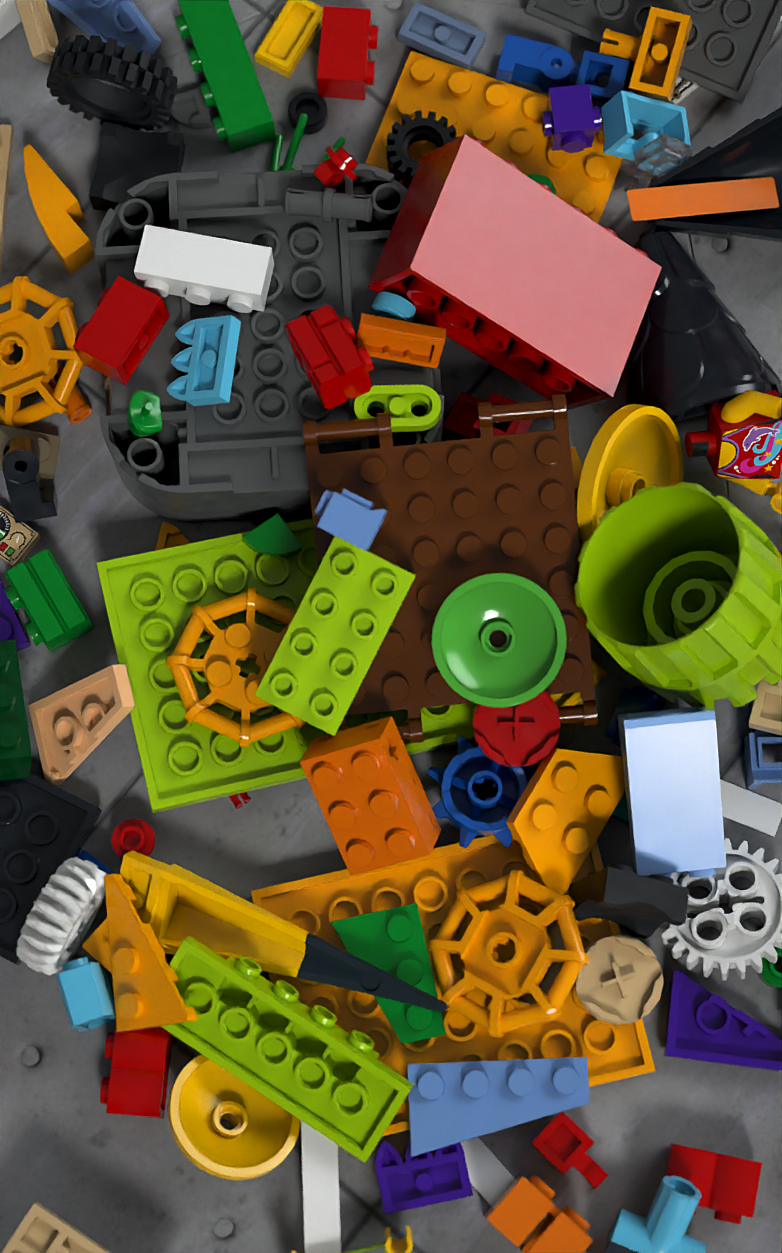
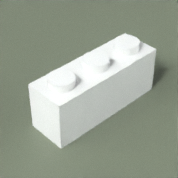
[134,224,274,313]

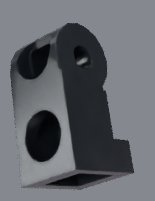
[2,436,58,523]

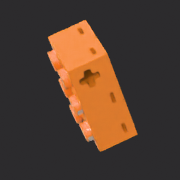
[299,716,441,876]

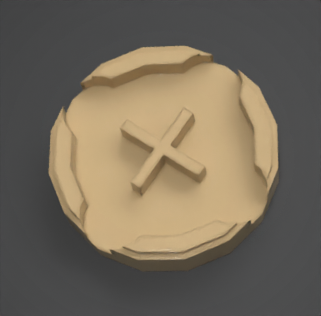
[574,935,664,1025]

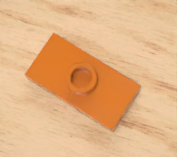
[354,313,446,369]

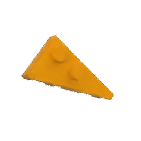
[104,874,198,1032]

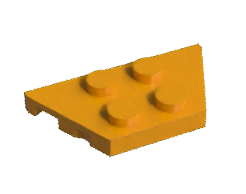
[506,748,625,896]

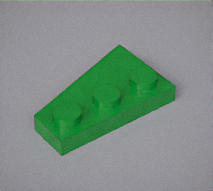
[331,903,446,1045]

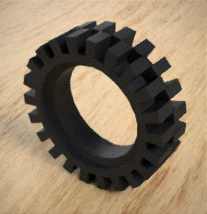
[46,35,178,131]

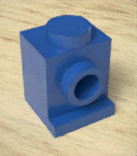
[571,50,634,103]

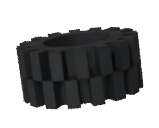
[386,111,459,189]

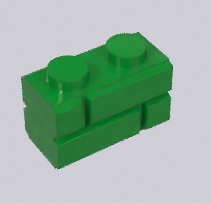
[4,549,94,652]

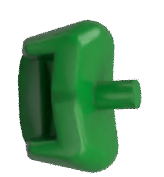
[127,390,163,437]

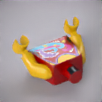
[685,390,782,514]

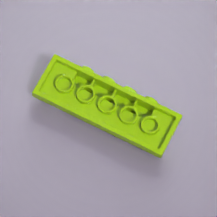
[161,936,414,1163]

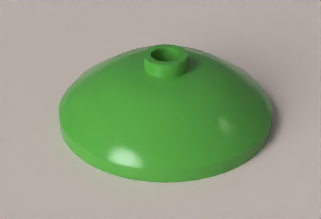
[432,573,566,707]

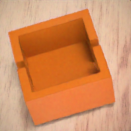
[483,1174,594,1253]

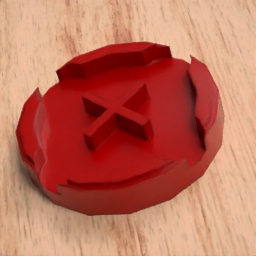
[472,690,561,767]

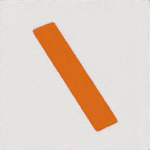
[627,177,779,221]

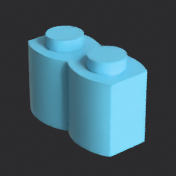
[55,957,116,1032]

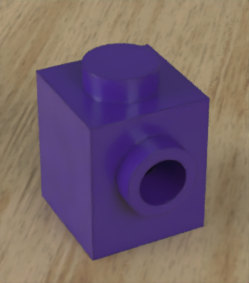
[541,84,601,153]

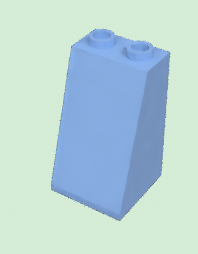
[617,706,726,878]

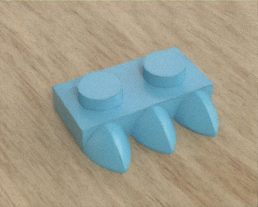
[167,315,241,406]

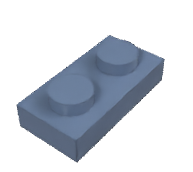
[398,2,487,70]

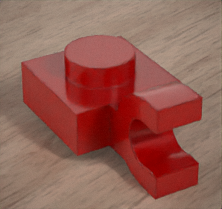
[531,1111,608,1189]

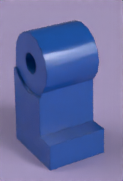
[496,34,574,93]

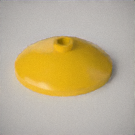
[168,1054,300,1180]

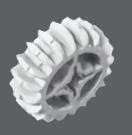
[17,857,107,976]

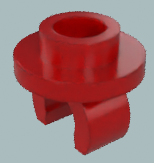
[313,145,358,188]
[111,818,156,860]

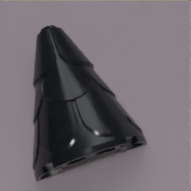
[647,107,782,242]
[626,228,782,422]

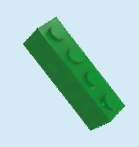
[174,0,276,153]

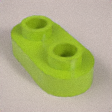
[354,385,441,432]

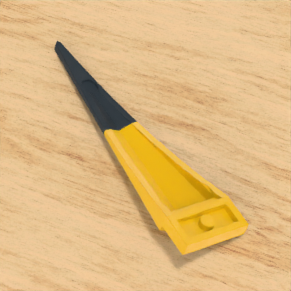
[120,851,449,1012]

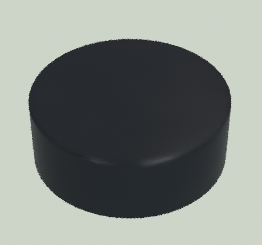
[288,92,328,135]

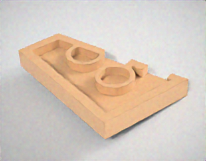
[28,664,135,786]

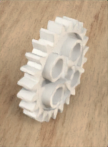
[658,838,782,980]

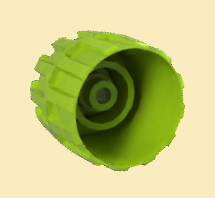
[574,482,782,710]

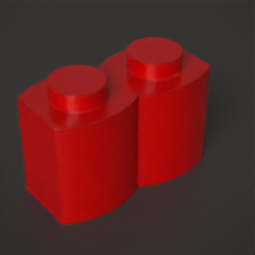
[100,1026,173,1119]
[664,1143,762,1224]

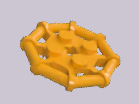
[0,276,84,429]
[166,588,306,747]
[427,870,589,1037]

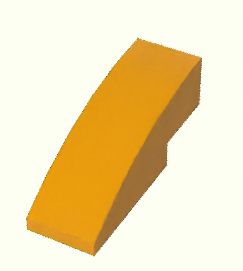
[23,144,95,275]

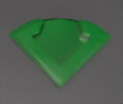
[243,513,303,557]

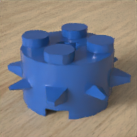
[428,736,538,848]

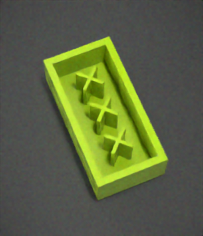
[254,536,416,736]

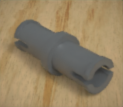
[285,188,373,222]

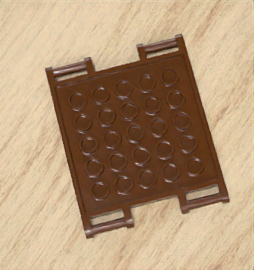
[302,393,598,743]

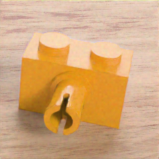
[599,6,692,103]

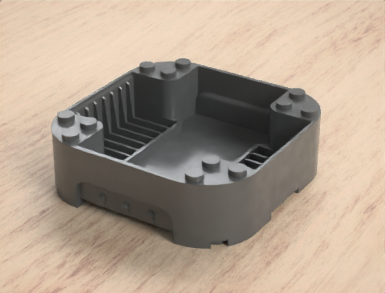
[95,163,444,522]

